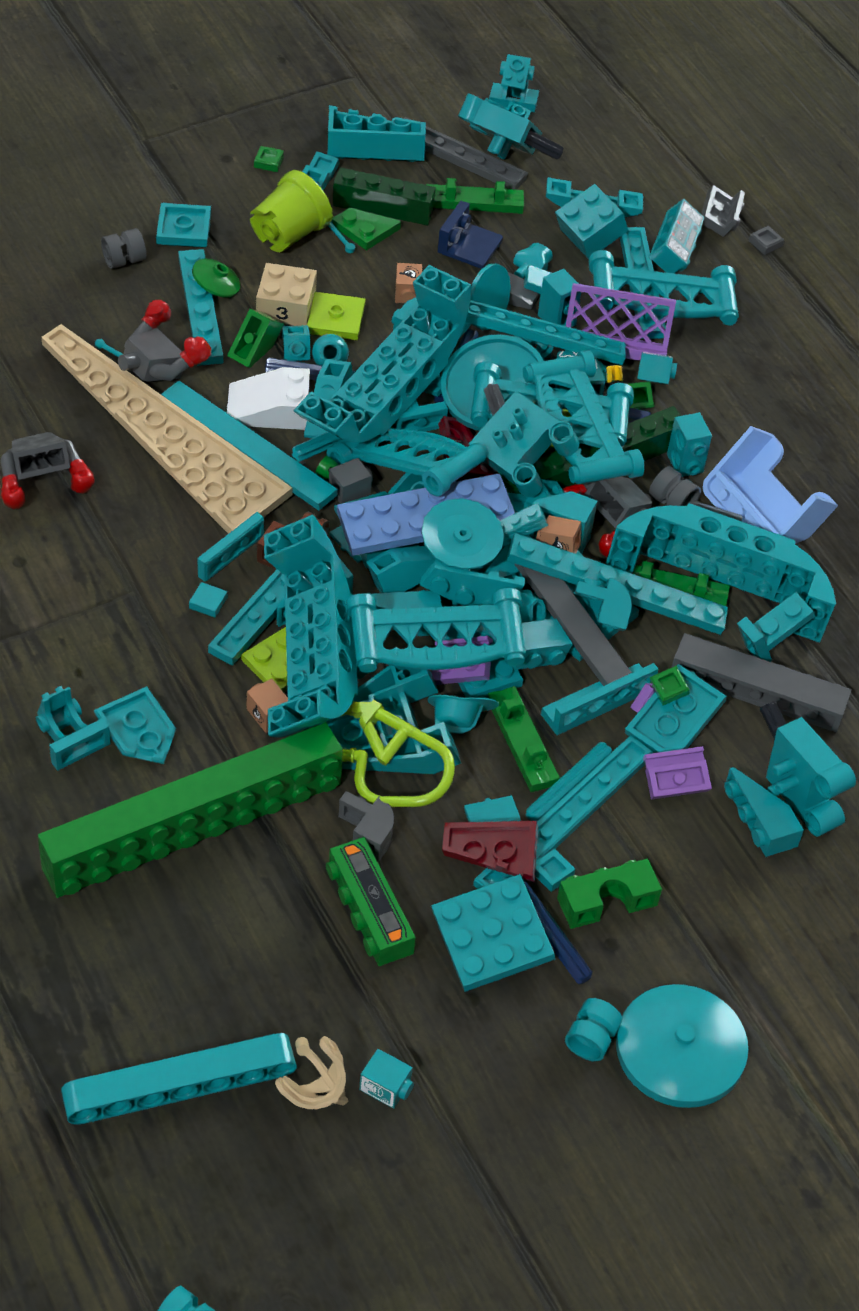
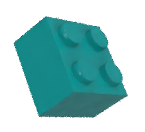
[555,184,628,259]

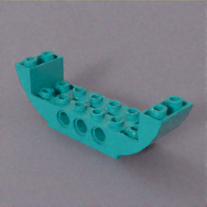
[294,265,472,442]
[606,503,836,643]
[264,515,358,738]

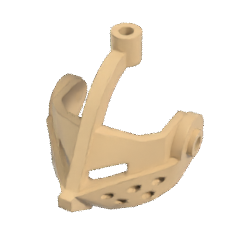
[275,1036,348,1109]

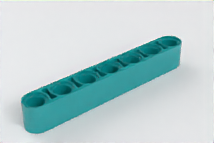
[61,1033,297,1125]

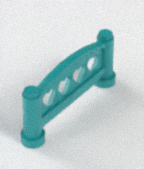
[588,250,739,325]
[523,350,644,484]
[471,362,634,447]
[326,428,488,496]
[346,588,526,673]

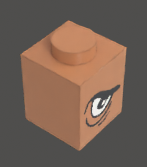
[395,263,422,303]
[536,515,581,554]
[247,679,288,733]

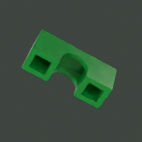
[557,858,662,929]

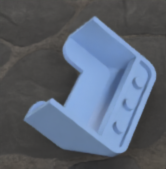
[703,426,838,544]

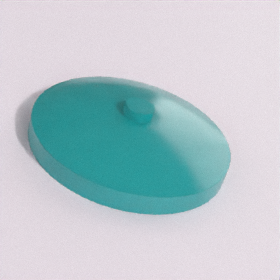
[441,334,544,431]
[616,984,748,1108]

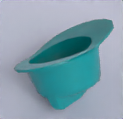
[427,695,499,734]

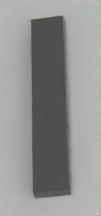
[404,117,528,190]
[515,564,632,686]

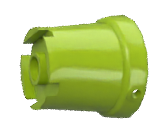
[250,170,333,253]

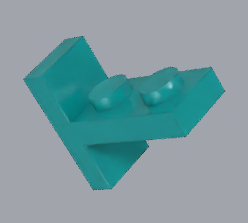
[737,592,815,662]

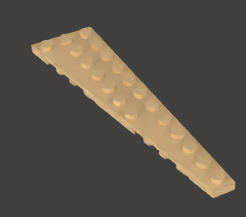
[42,324,293,534]

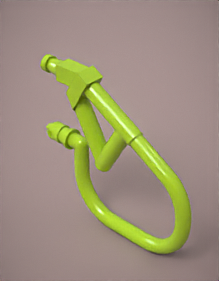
[341,699,455,807]

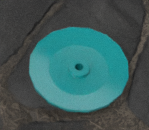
[421,498,504,570]

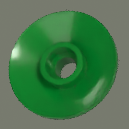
[192,258,240,298]

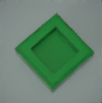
[254,146,284,172]
[650,666,690,705]

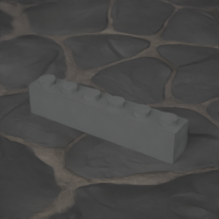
[672,633,852,733]

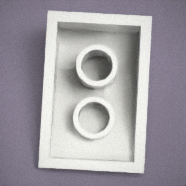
[227,367,310,430]

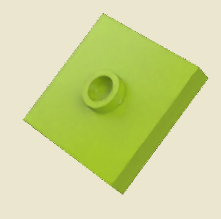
[307,292,365,340]

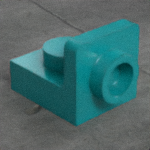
[282,325,310,361]

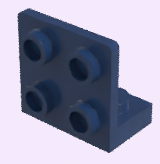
[438,201,503,269]

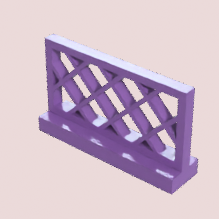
[566,283,676,360]

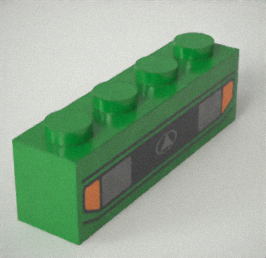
[326,837,416,966]

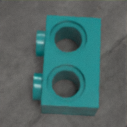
[667,412,712,477]

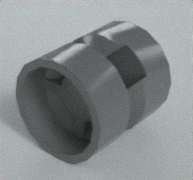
[101,228,146,269]
[649,466,701,506]

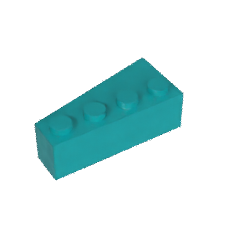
[327,105,426,162]

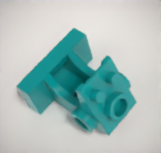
[489,54,539,112]
[36,686,111,771]

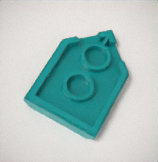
[94,686,176,764]

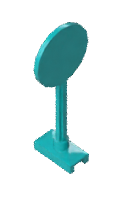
[423,263,511,397]

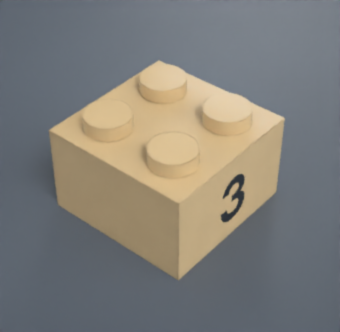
[256,263,317,326]

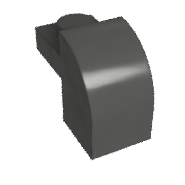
[338,791,394,862]

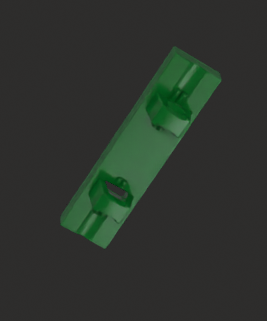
[426,178,524,214]
[632,561,730,606]
[487,686,560,792]

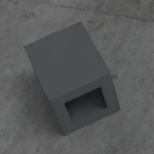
[328,458,373,504]

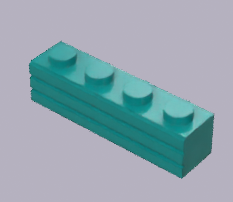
[500,503,548,547]

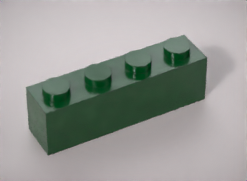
[333,168,436,226]

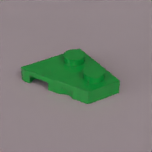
[332,207,401,251]

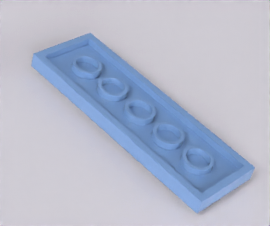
[337,473,515,556]

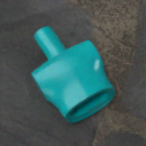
[513,243,553,279]
[520,590,546,623]

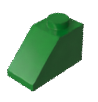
[227,309,284,368]

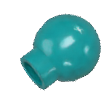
[312,334,349,366]

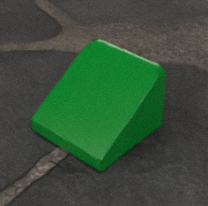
[628,381,654,409]

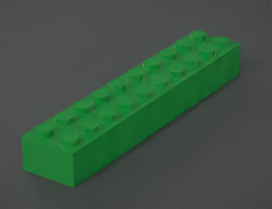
[38,722,343,898]

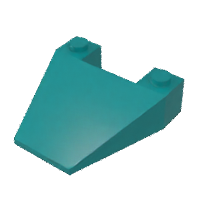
[326,665,461,774]

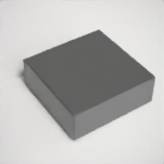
[749,226,784,255]

